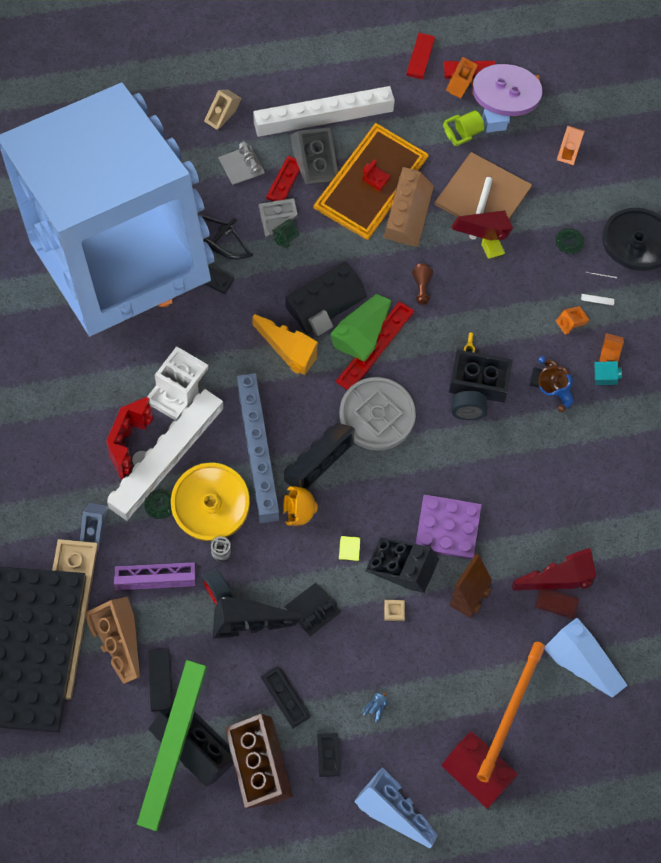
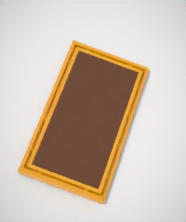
[313,123,429,240]

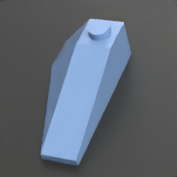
[545,618,628,698]
[354,767,438,848]

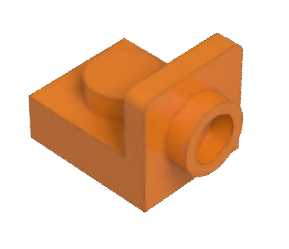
[556,306,590,334]

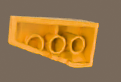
[253,314,318,375]

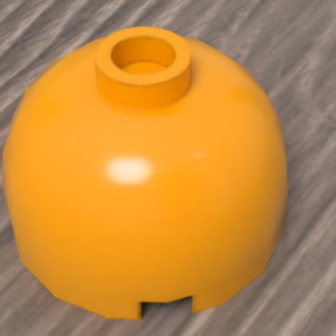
[283,486,318,526]

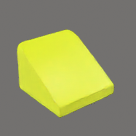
[481,239,505,259]
[339,536,360,561]

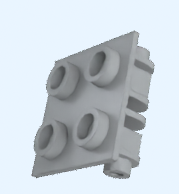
[218,142,265,185]

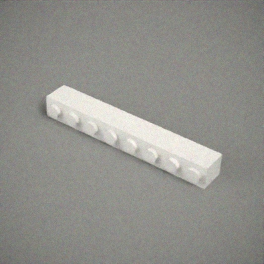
[253,86,394,137]
[107,389,223,521]

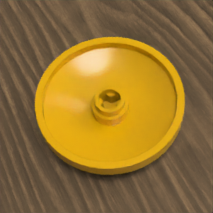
[171,463,250,541]

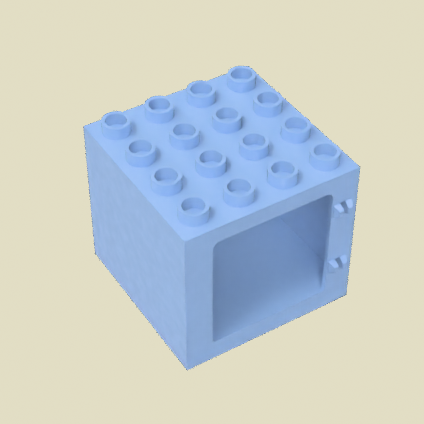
[0,83,215,337]

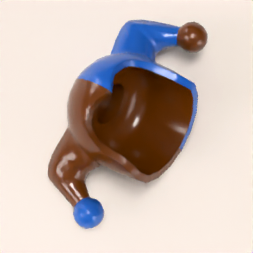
[538,356,574,412]

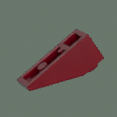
[452,210,513,241]

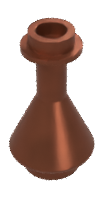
[411,263,433,305]

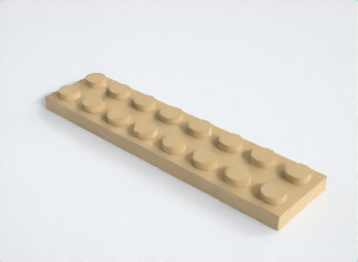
[52,539,98,700]

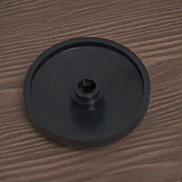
[602,208,661,271]

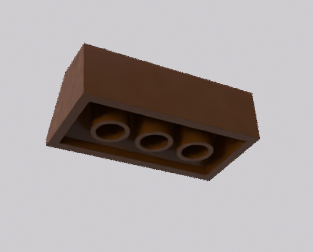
[225,714,293,808]

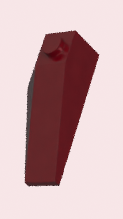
[512,548,596,590]

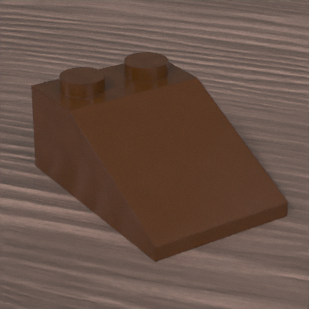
[450,554,493,618]

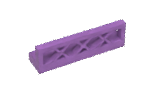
[114,562,196,590]

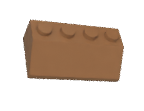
[383,167,434,247]

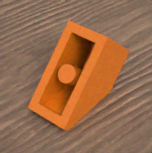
[446,57,477,99]

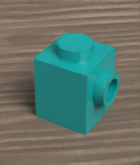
[595,361,622,385]

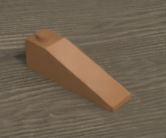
[86,597,140,684]

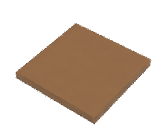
[435,152,532,219]

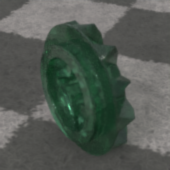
[555,228,584,255]
[144,489,172,519]

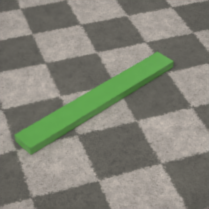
[137,660,208,831]

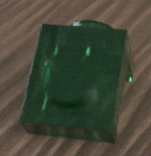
[272,219,299,248]

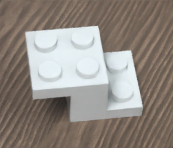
[147,346,208,421]

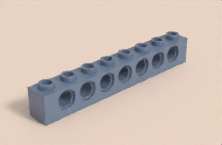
[237,373,279,523]

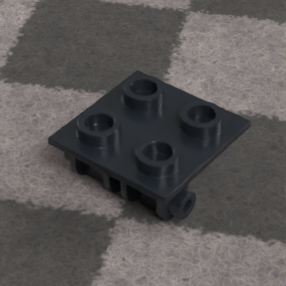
[285,583,341,636]

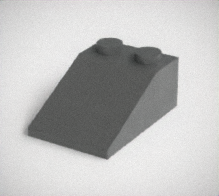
[290,127,338,185]

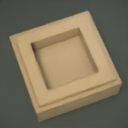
[384,600,405,621]

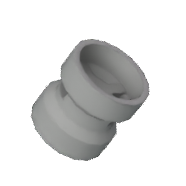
[211,537,231,561]

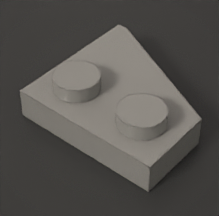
[258,198,297,238]

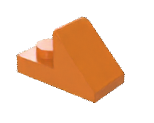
[557,125,585,165]
[599,333,624,362]

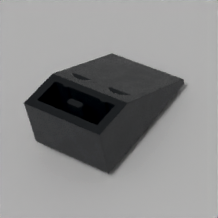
[365,537,439,593]

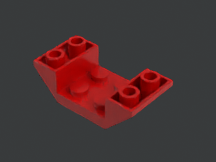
[106,397,154,480]

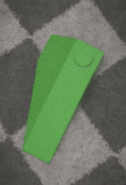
[330,294,392,362]

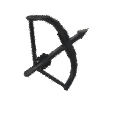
[198,214,253,260]

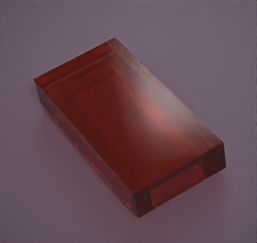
[535,588,579,619]

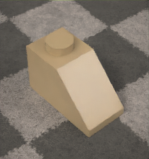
[204,90,242,130]

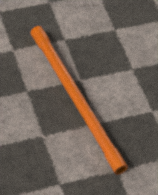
[477,642,545,782]

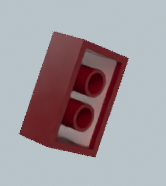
[441,731,518,809]

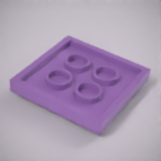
[416,495,481,560]

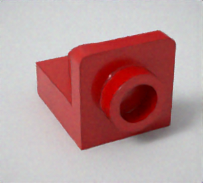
[362,159,391,191]

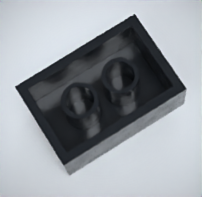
[449,349,513,403]

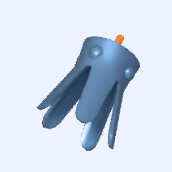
[361,693,389,723]

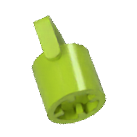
[443,110,485,146]

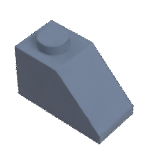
[80,503,108,551]

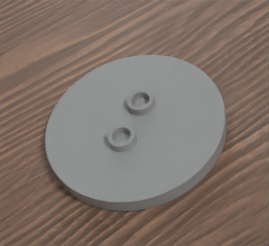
[339,377,416,451]

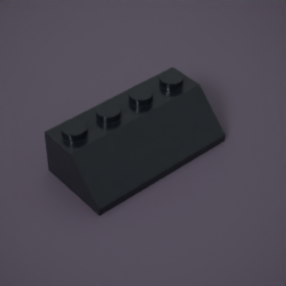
[285,261,367,334]
[284,423,355,489]
[148,705,234,787]

